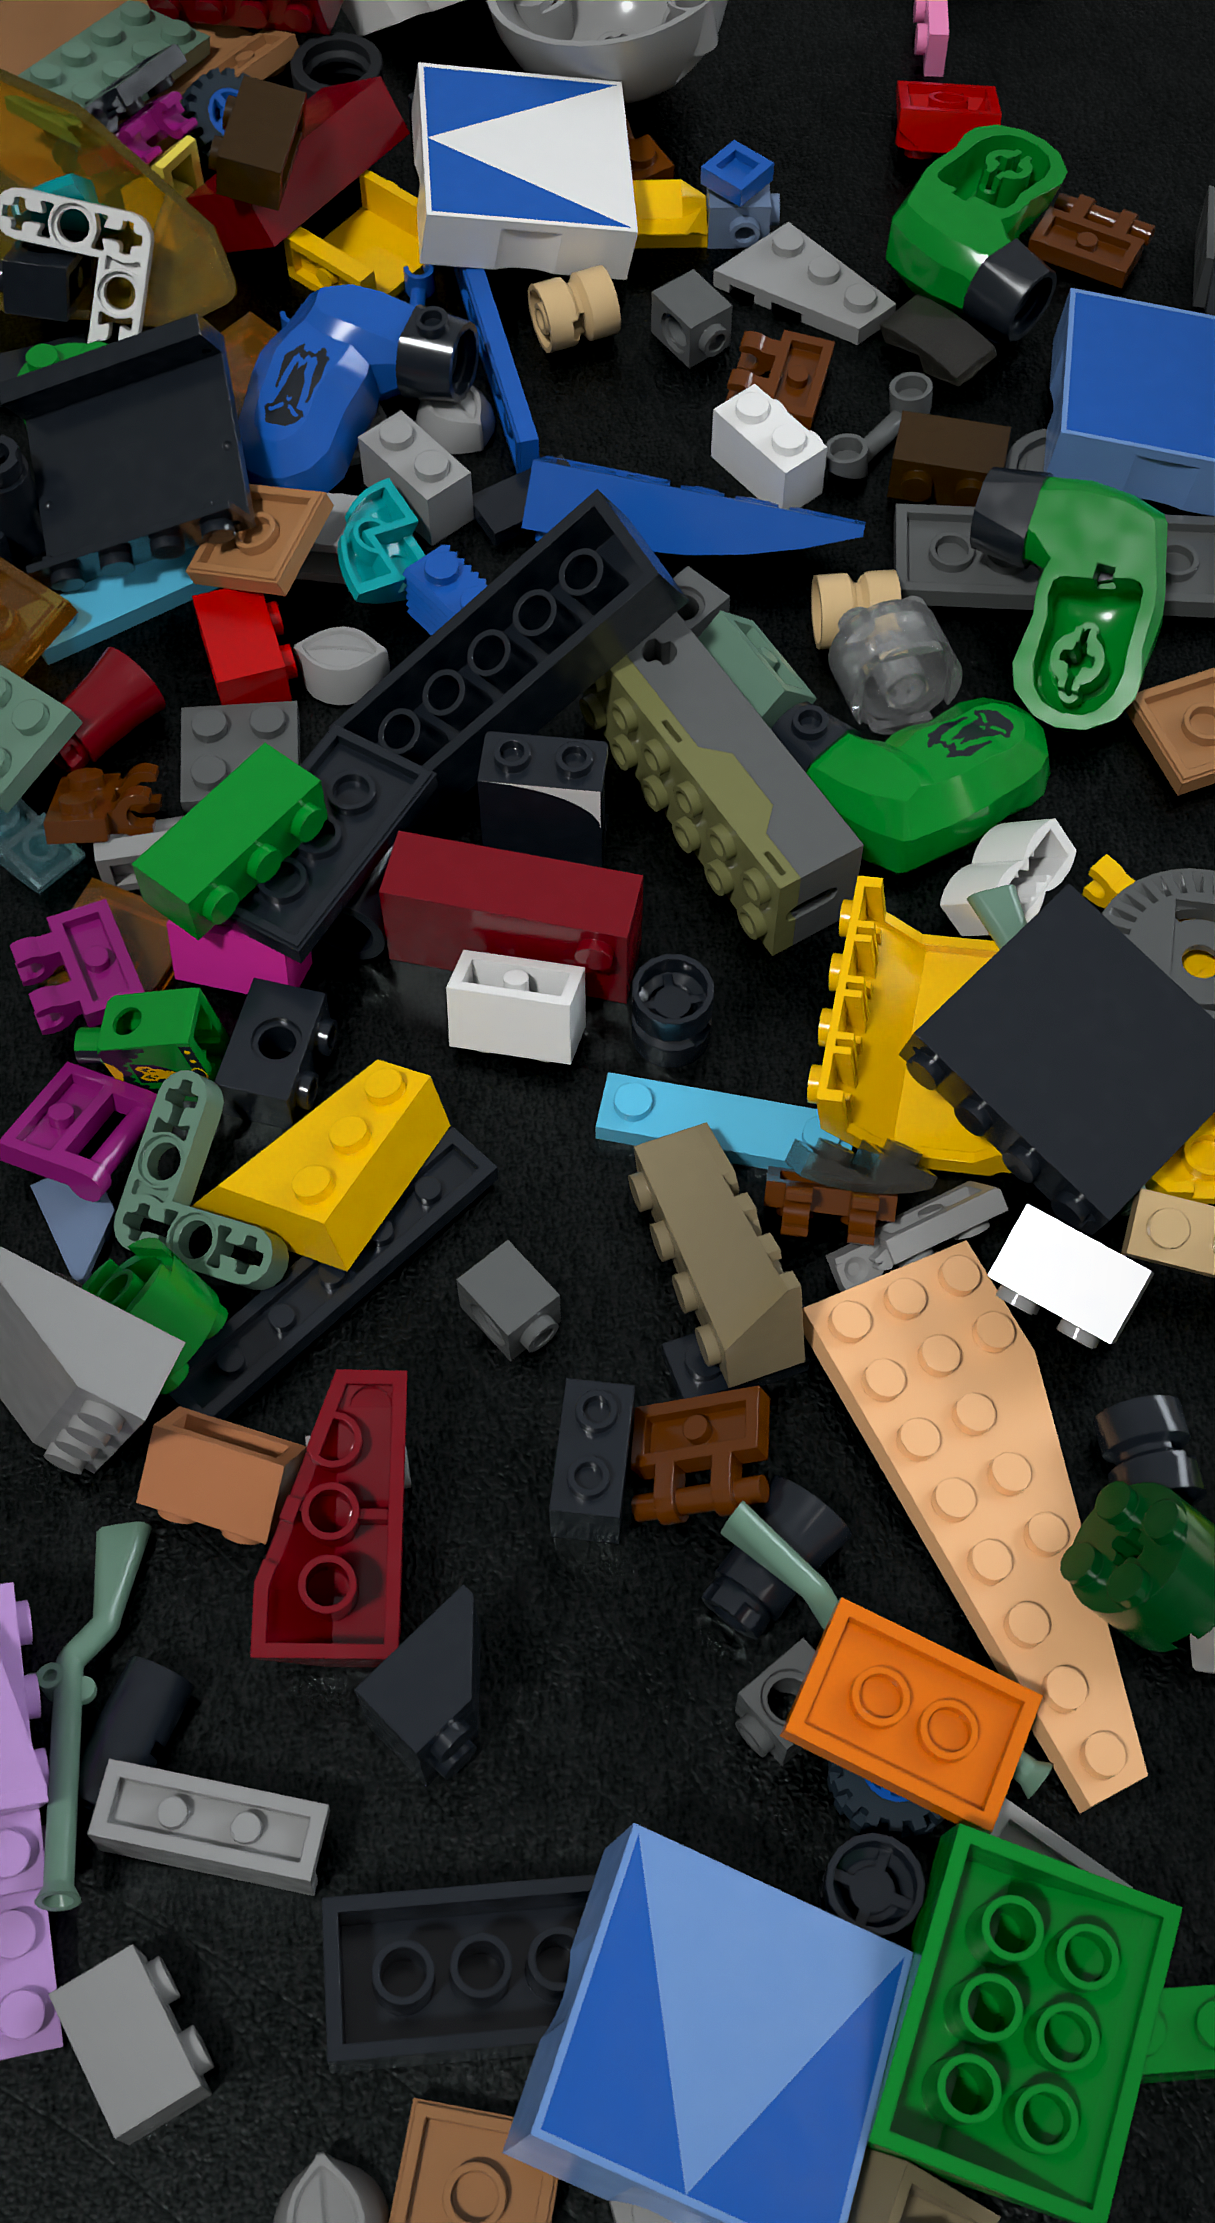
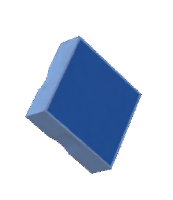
[1043,288,1215,517]

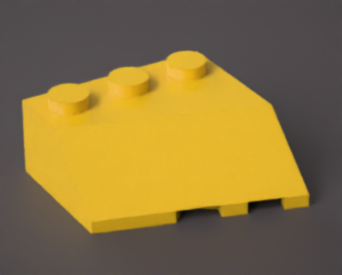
[191,1059,451,1271]

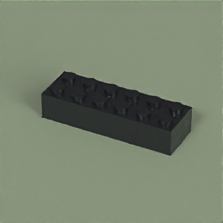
[328,489,689,834]

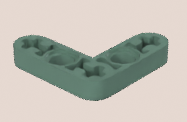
[114,1070,289,1290]

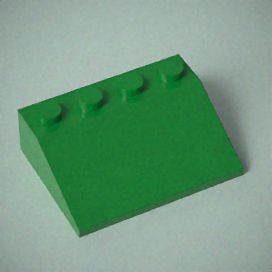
[866,1823,1183,2223]

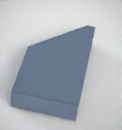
[30,1178,116,1288]

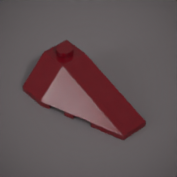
[250,1369,407,1667]

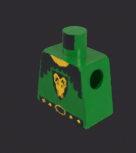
[74,988,231,1102]

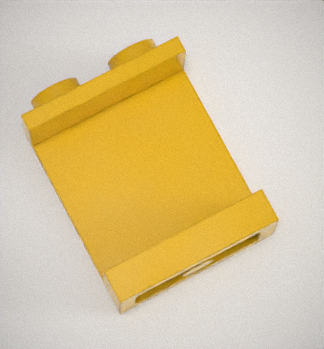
[283,169,424,297]

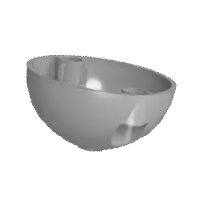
[486,0,728,105]

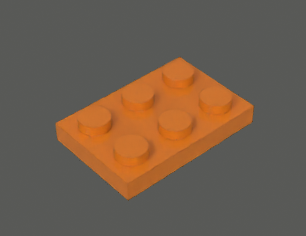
[780,1597,1043,1834]

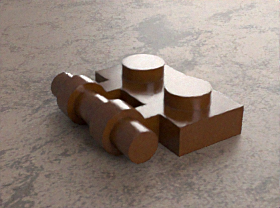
[1028,193,1156,289]
[631,1385,770,1525]

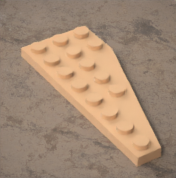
[802,1240,1148,1814]

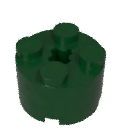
[1060,1481,1215,1652]

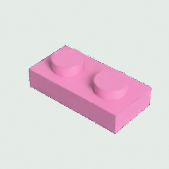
[913,0,949,77]

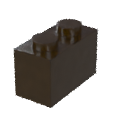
[209,75,307,211]
[887,410,1011,507]

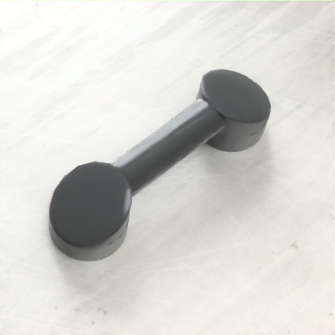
[825,372,933,479]

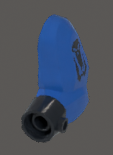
[238,284,479,493]

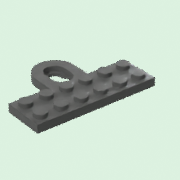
[894,428,1215,618]

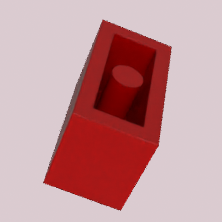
[192,588,298,705]

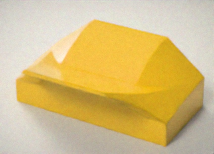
[633,179,708,249]

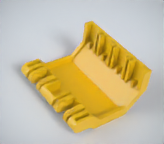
[807,876,1011,1176]

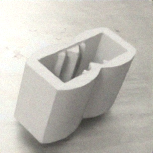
[940,818,1076,936]

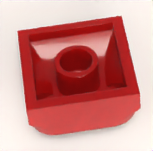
[895,81,1002,159]

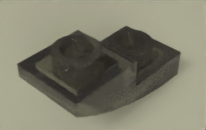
[879,294,997,387]
[784,1137,938,1194]

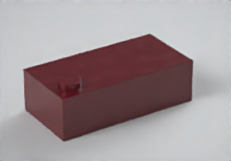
[186,76,410,254]
[379,831,643,1004]

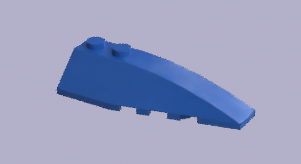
[522,456,866,555]

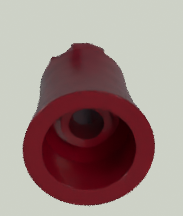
[51,647,166,774]

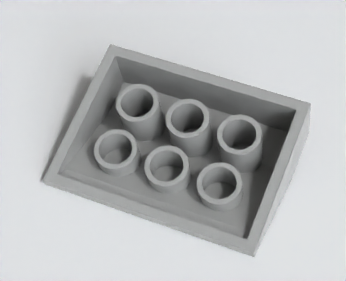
[0,1246,185,1474]

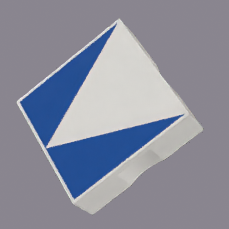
[412,62,638,280]

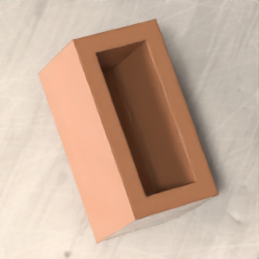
[136,1406,306,1545]

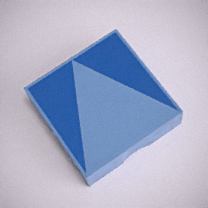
[502,1823,914,2223]

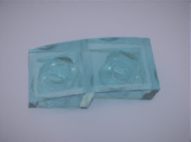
[0,798,85,894]

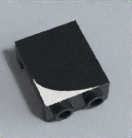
[477,731,609,868]

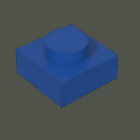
[700,140,774,207]

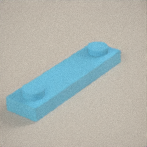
[20,545,219,665]
[595,1072,852,1176]

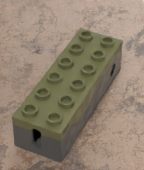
[579,612,864,956]

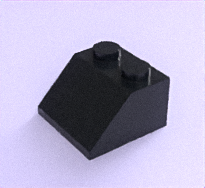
[354,1585,481,1787]

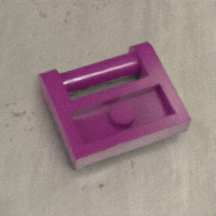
[0,1062,157,1202]

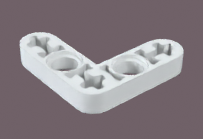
[0,188,154,343]

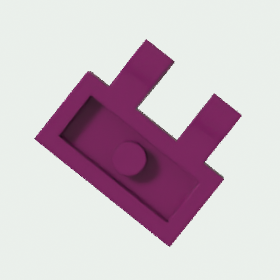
[79,91,198,175]
[10,898,145,1035]

